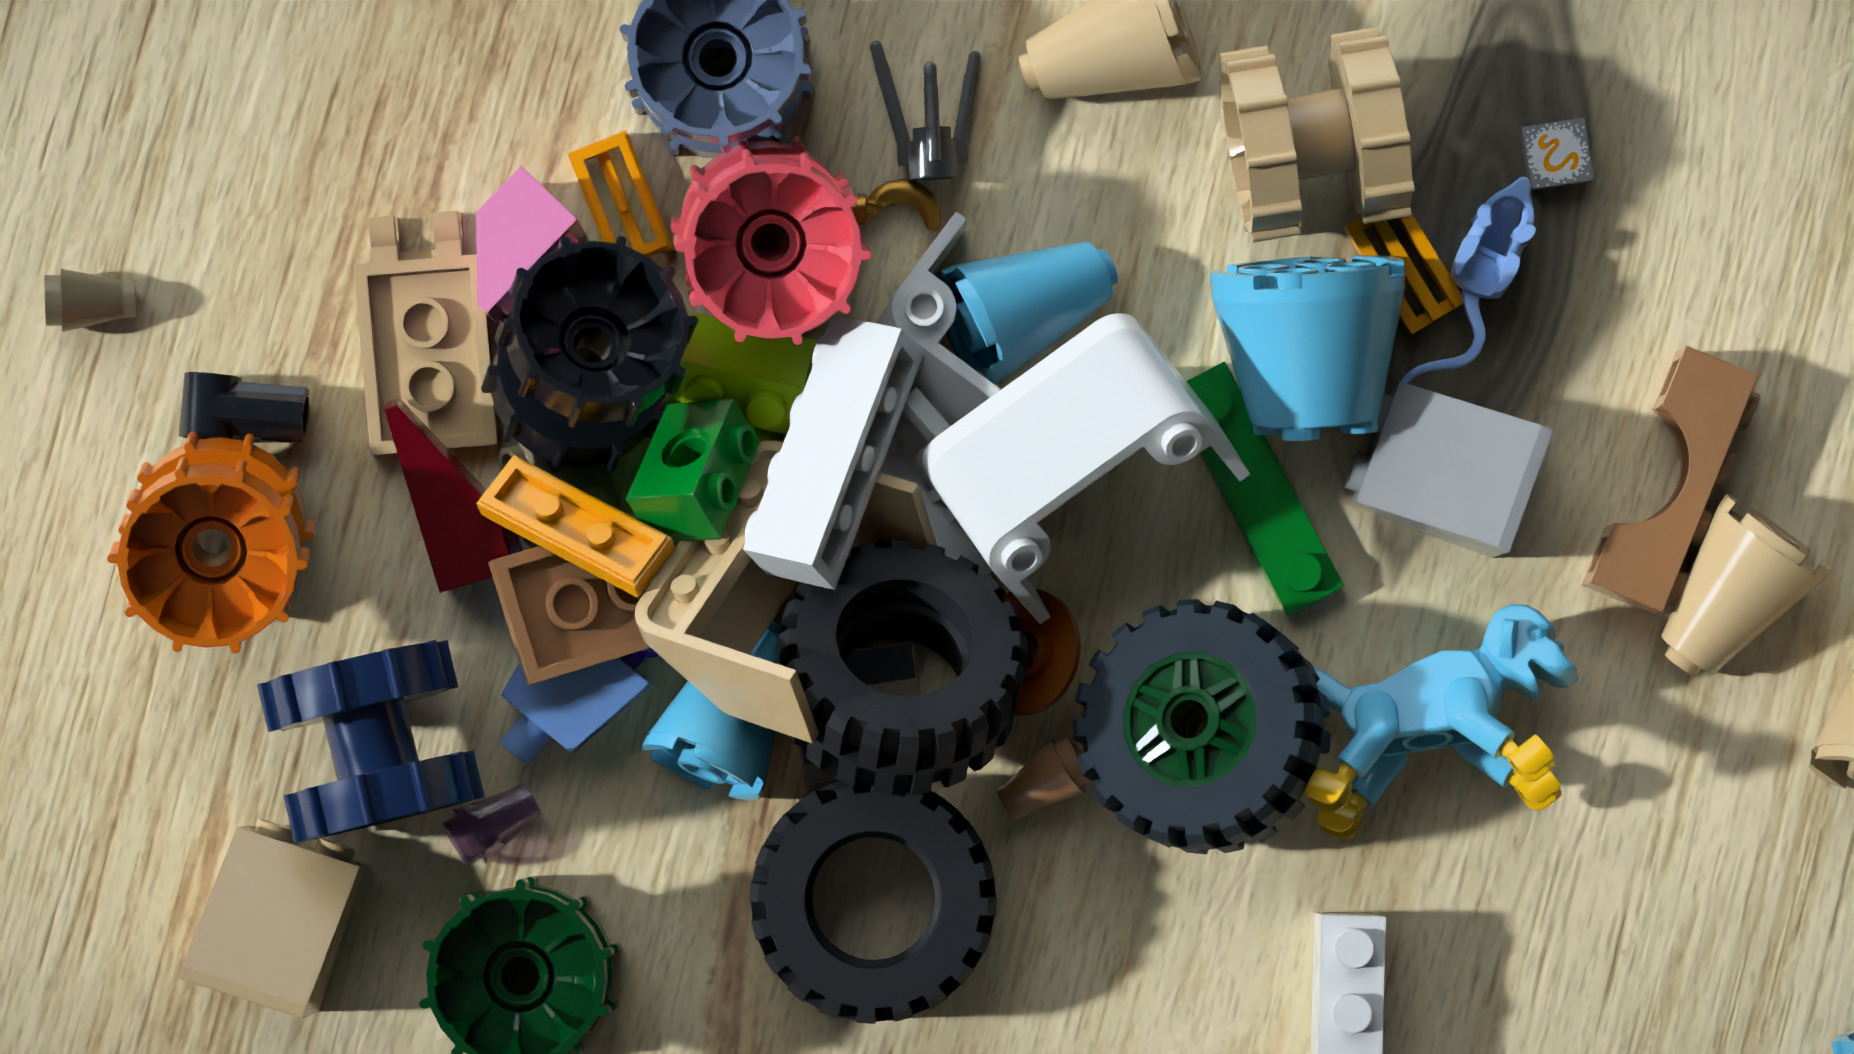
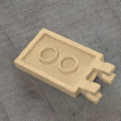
[353,210,499,455]

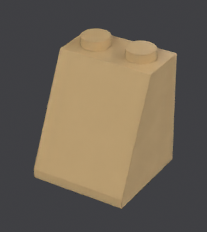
[178,818,368,1019]

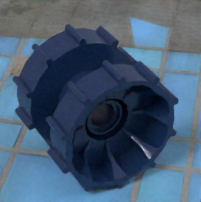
[257,640,485,843]

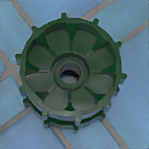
[419,876,622,1054]

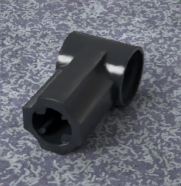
[178,372,310,443]

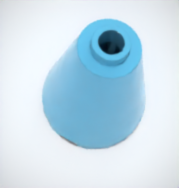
[934,241,1118,384]
[642,621,781,801]

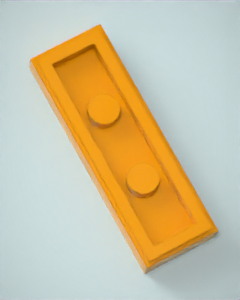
[476,455,675,598]

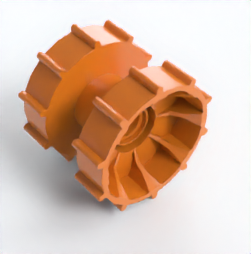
[107,431,316,654]

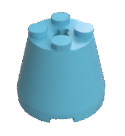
[1210,255,1405,441]

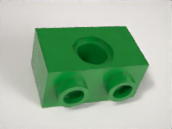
[626,399,760,542]

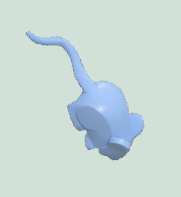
[1401,177,1536,384]

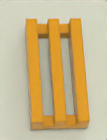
[567,130,674,259]
[1343,214,1463,336]

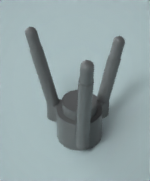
[870,40,981,181]

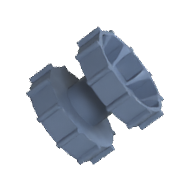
[620,0,814,158]

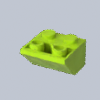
[670,313,816,443]

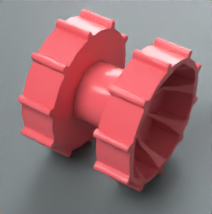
[670,137,872,345]

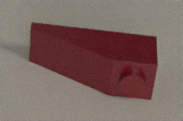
[384,398,524,593]

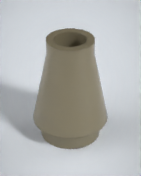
[44,268,136,332]

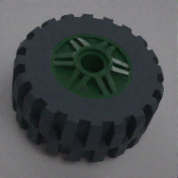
[1072,599,1331,855]

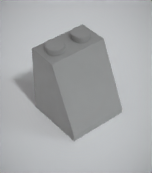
[1345,381,1554,558]

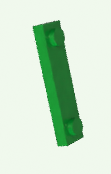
[1186,361,1344,616]

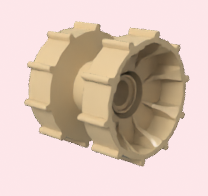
[1219,27,1415,243]

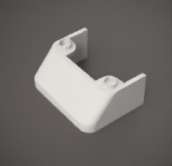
[876,211,1001,426]
[922,313,1250,624]

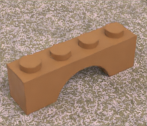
[1581,346,1760,614]

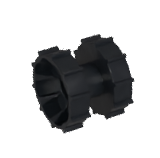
[481,236,698,472]

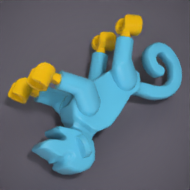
[1305,604,1578,839]

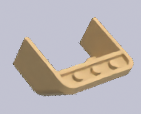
[635,440,938,744]

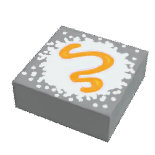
[1519,118,1594,192]

